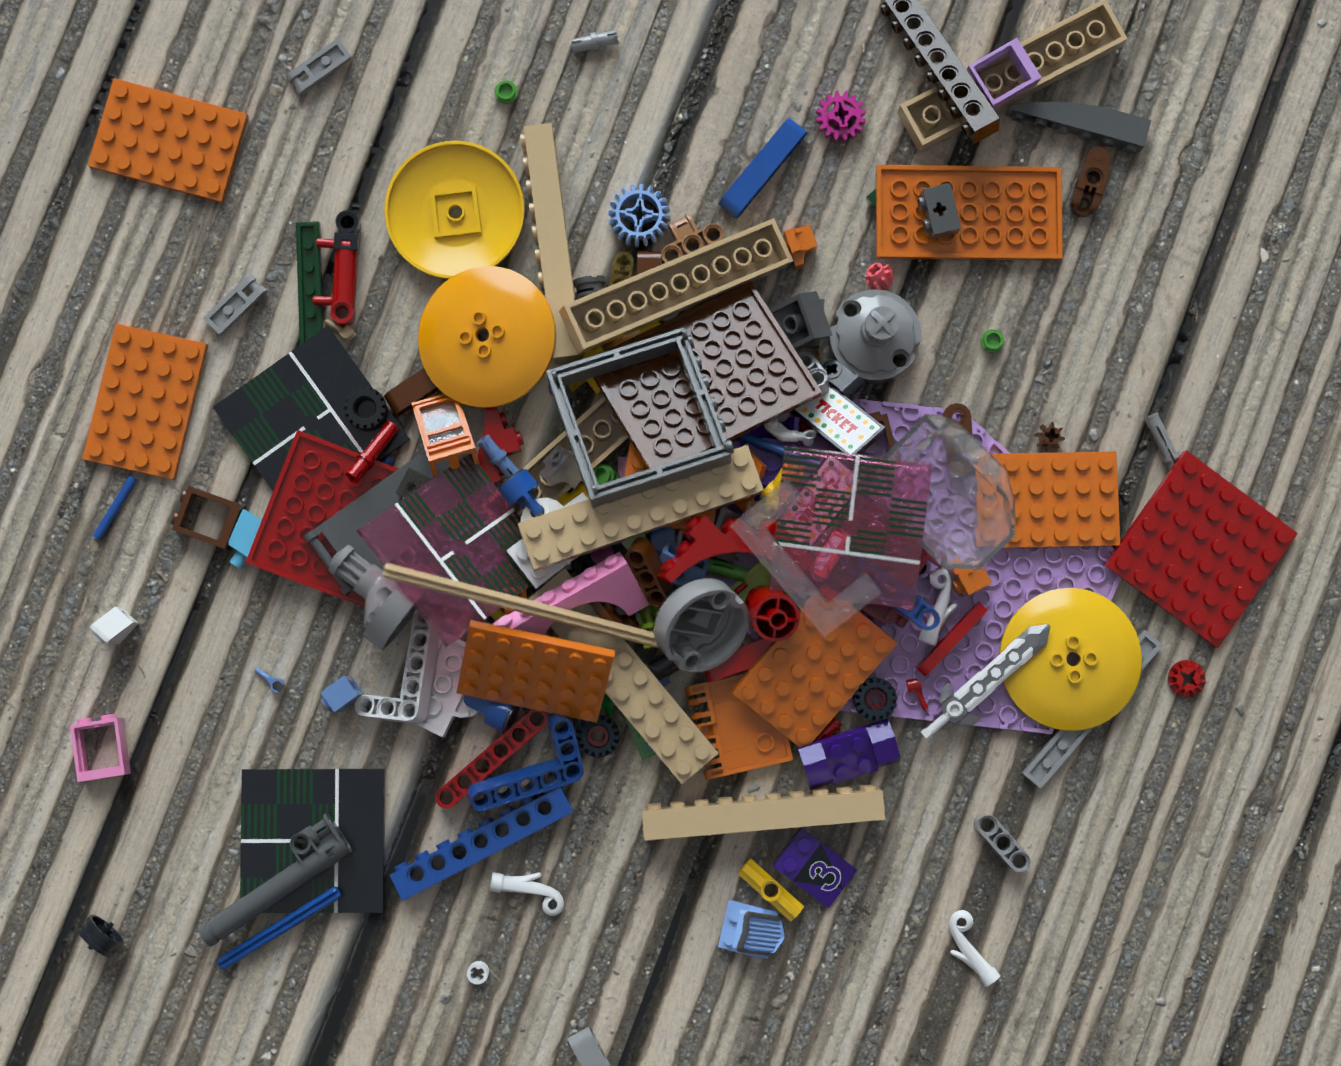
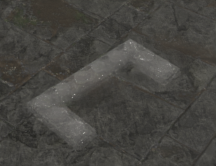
[730,479,881,637]

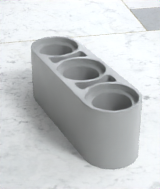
[974,813,1031,873]
[568,1026,611,1066]

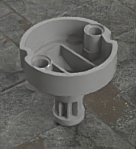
[828,290,921,384]
[328,545,440,651]
[654,578,749,672]

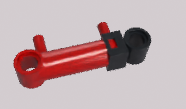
[313,210,361,327]

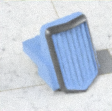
[718,900,785,959]

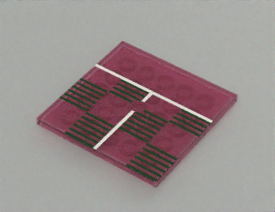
[769,446,933,609]
[357,454,532,648]

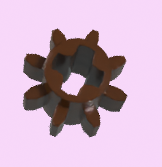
[1034,422,1065,452]

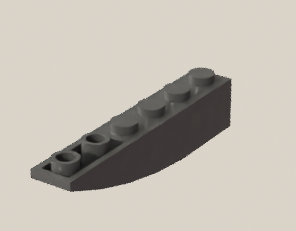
[1006,102,1151,153]

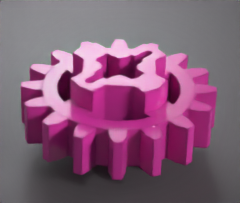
[815,91,866,143]

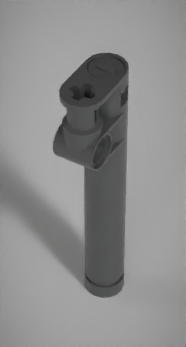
[198,813,352,947]

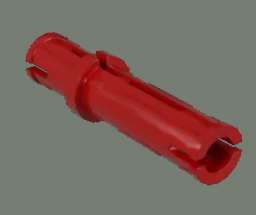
[345,421,399,483]

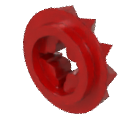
[1168,660,1207,698]

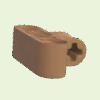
[661,213,724,264]

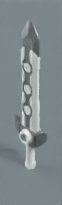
[921,624,1050,741]

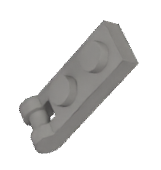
[286,38,352,96]
[203,274,268,336]

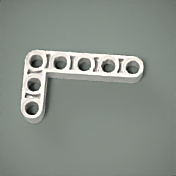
[355,605,442,724]

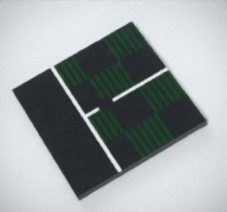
[213,326,410,491]
[240,769,385,913]

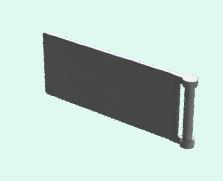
[303,431,495,595]

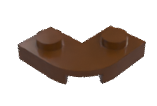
[589,602,639,640]

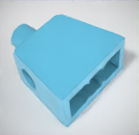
[228,509,262,569]

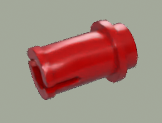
[816,716,843,741]

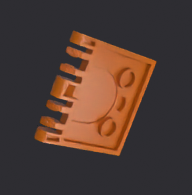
[684,673,793,780]

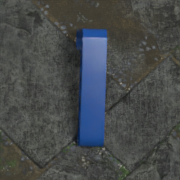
[467,713,584,811]

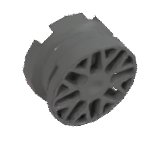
[573,275,606,300]

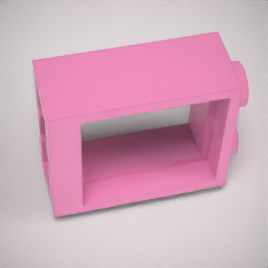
[70,714,131,782]

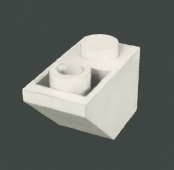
[90,607,139,644]

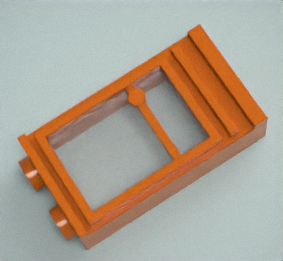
[411,394,480,477]

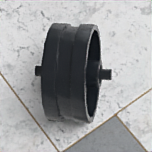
[78,914,124,957]

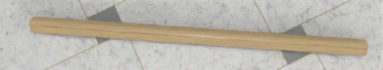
[383,563,659,648]

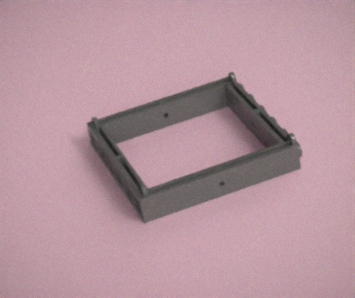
[546,327,734,508]

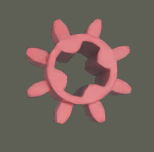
[864,263,895,291]

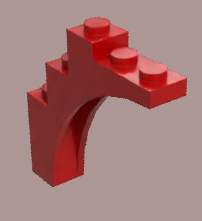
[439,407,524,528]
[657,516,816,583]

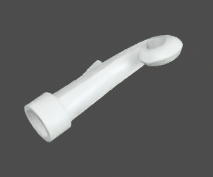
[918,568,957,647]
[489,872,564,916]
[949,910,1001,987]

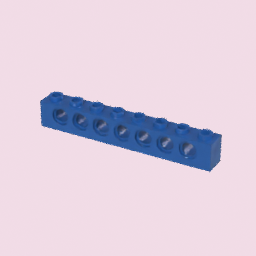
[390,787,574,901]

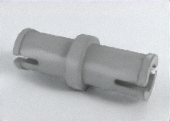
[571,29,619,54]

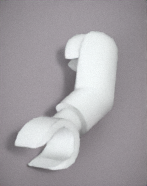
[764,418,816,446]

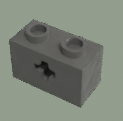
[917,183,961,240]

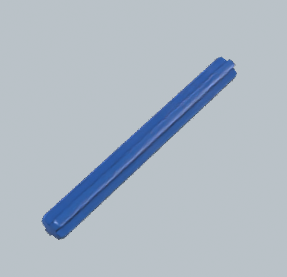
[217,886,342,970]

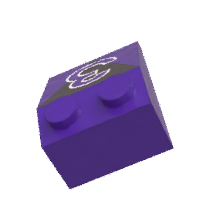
[772,827,857,908]

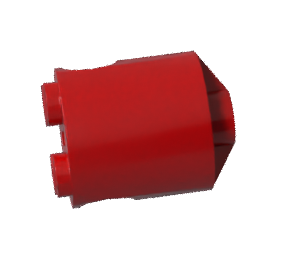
[744,585,800,642]

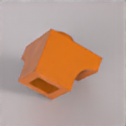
[783,224,818,271]
[947,560,992,598]

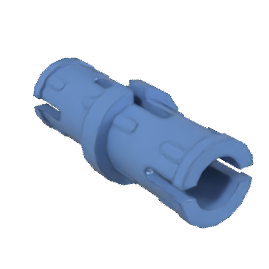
[477,434,519,478]

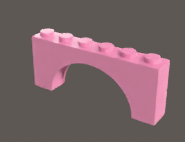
[493,552,650,635]

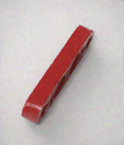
[916,601,988,677]

